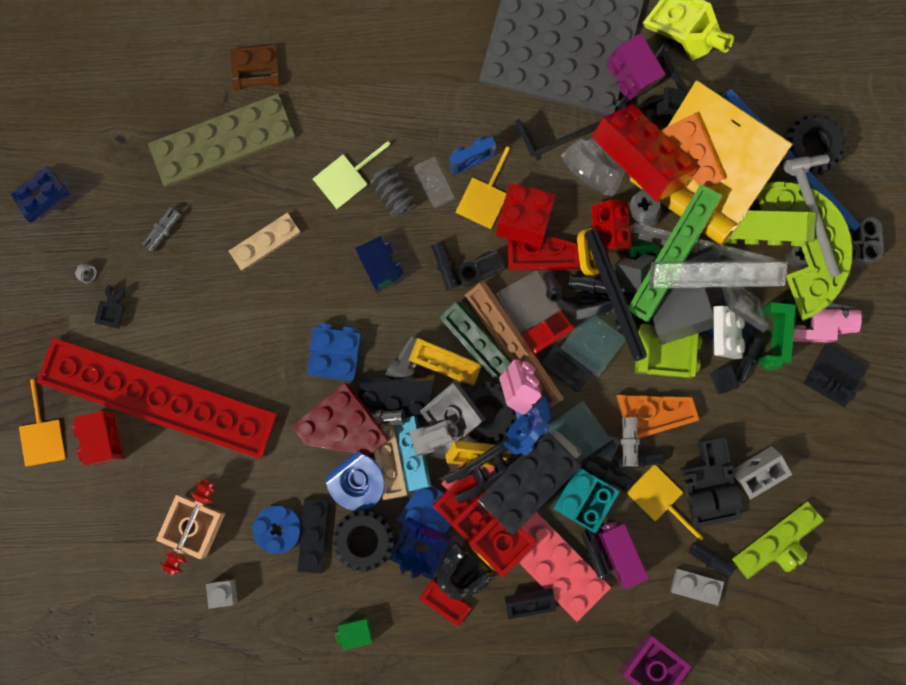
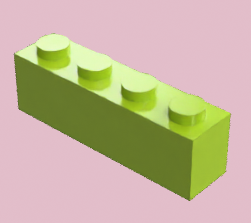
[726,210,816,246]

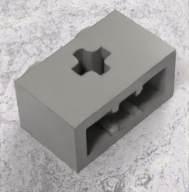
[731,446,792,500]

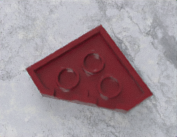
[291,382,390,455]

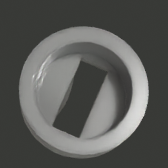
[75,263,97,284]

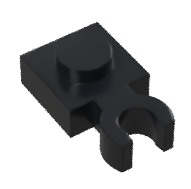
[94,285,126,329]

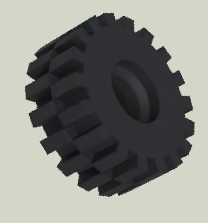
[466,382,517,443]

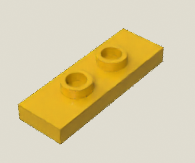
[408,338,482,387]

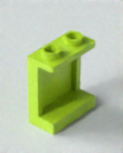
[635,324,702,378]

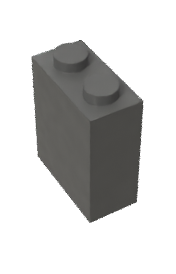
[650,276,714,345]

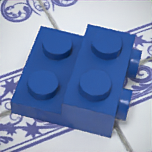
[307,323,362,382]

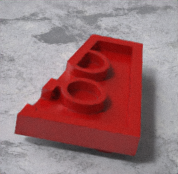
[507,236,579,271]

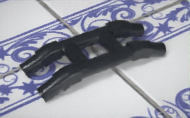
[444,437,522,503]

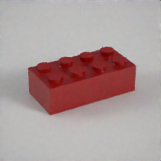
[592,104,698,202]

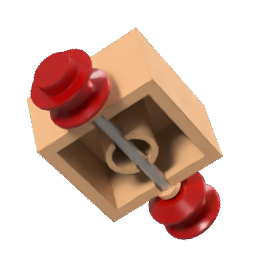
[156,479,226,576]

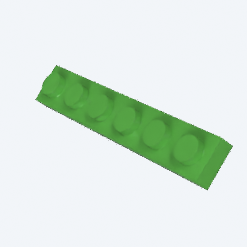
[628,184,722,323]

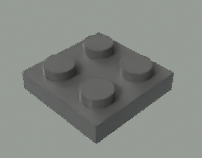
[420,381,486,450]

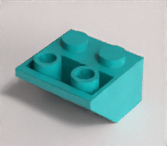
[552,468,620,534]

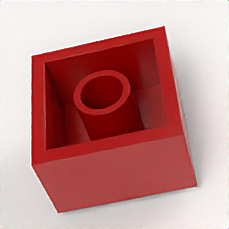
[496,182,555,248]
[72,411,125,466]

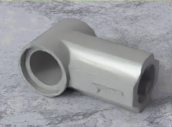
[409,420,458,456]

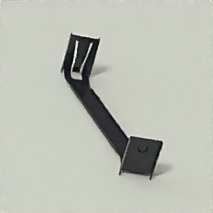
[515,50,684,161]

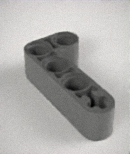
[785,217,884,268]

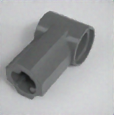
[385,337,418,380]

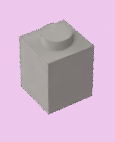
[206,579,238,609]

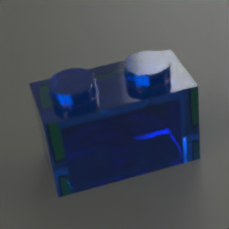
[355,236,404,293]

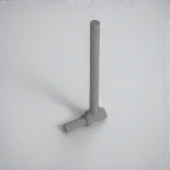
[783,154,840,278]

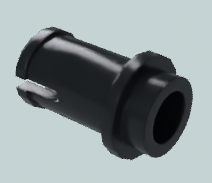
[543,271,565,302]

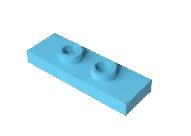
[394,416,431,492]

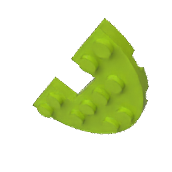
[757,182,853,321]

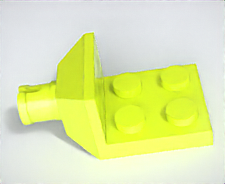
[643,0,734,61]

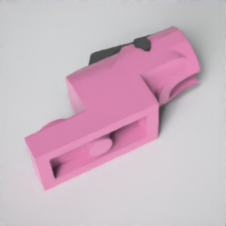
[793,303,862,343]

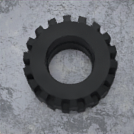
[783,113,846,177]
[332,510,394,572]

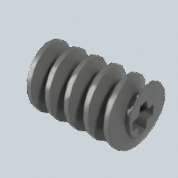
[371,164,417,218]
[630,189,661,228]

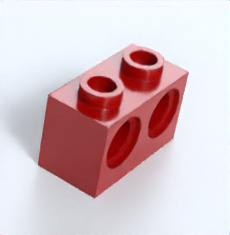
[591,200,631,253]

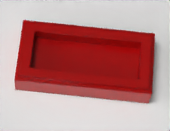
[419,578,472,627]

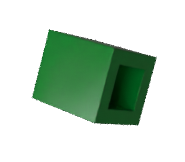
[335,617,373,650]

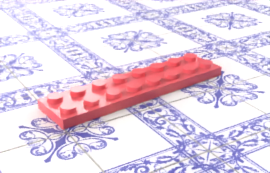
[441,465,611,622]

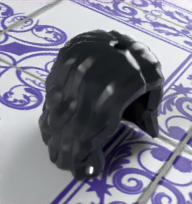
[437,542,495,600]

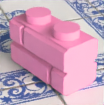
[499,359,541,415]

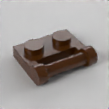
[230,45,280,91]

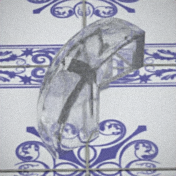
[560,139,625,197]

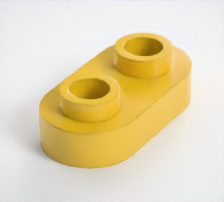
[577,228,599,276]

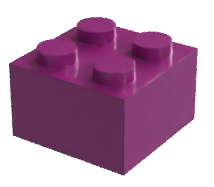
[606,33,665,100]
[619,633,692,685]

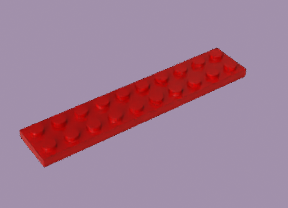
[36,338,278,460]

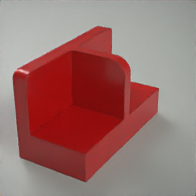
[521,311,575,355]

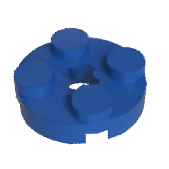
[504,409,550,456]
[252,506,301,554]

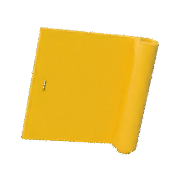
[630,80,793,246]

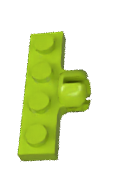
[732,501,824,580]

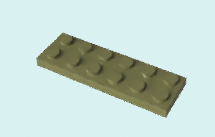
[148,94,296,188]

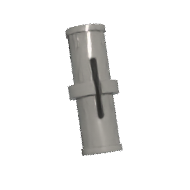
[621,417,640,466]

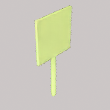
[313,141,390,209]

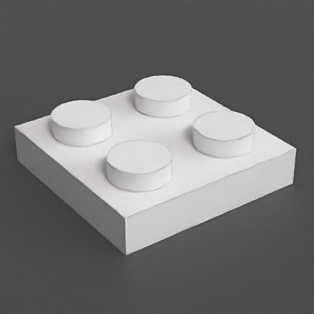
[714,306,745,359]

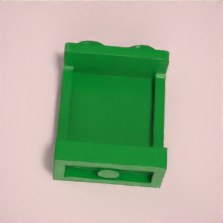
[756,302,796,370]

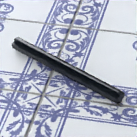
[585,228,647,361]

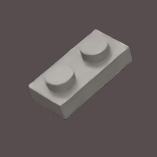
[670,569,724,606]

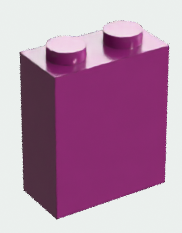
[597,520,649,589]

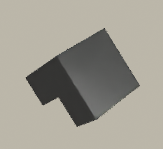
[615,254,657,294]

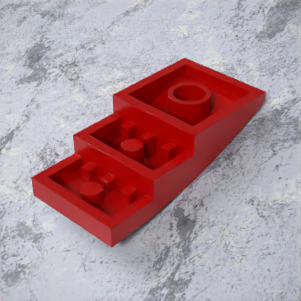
[432,475,537,577]

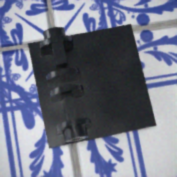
[803,343,867,408]

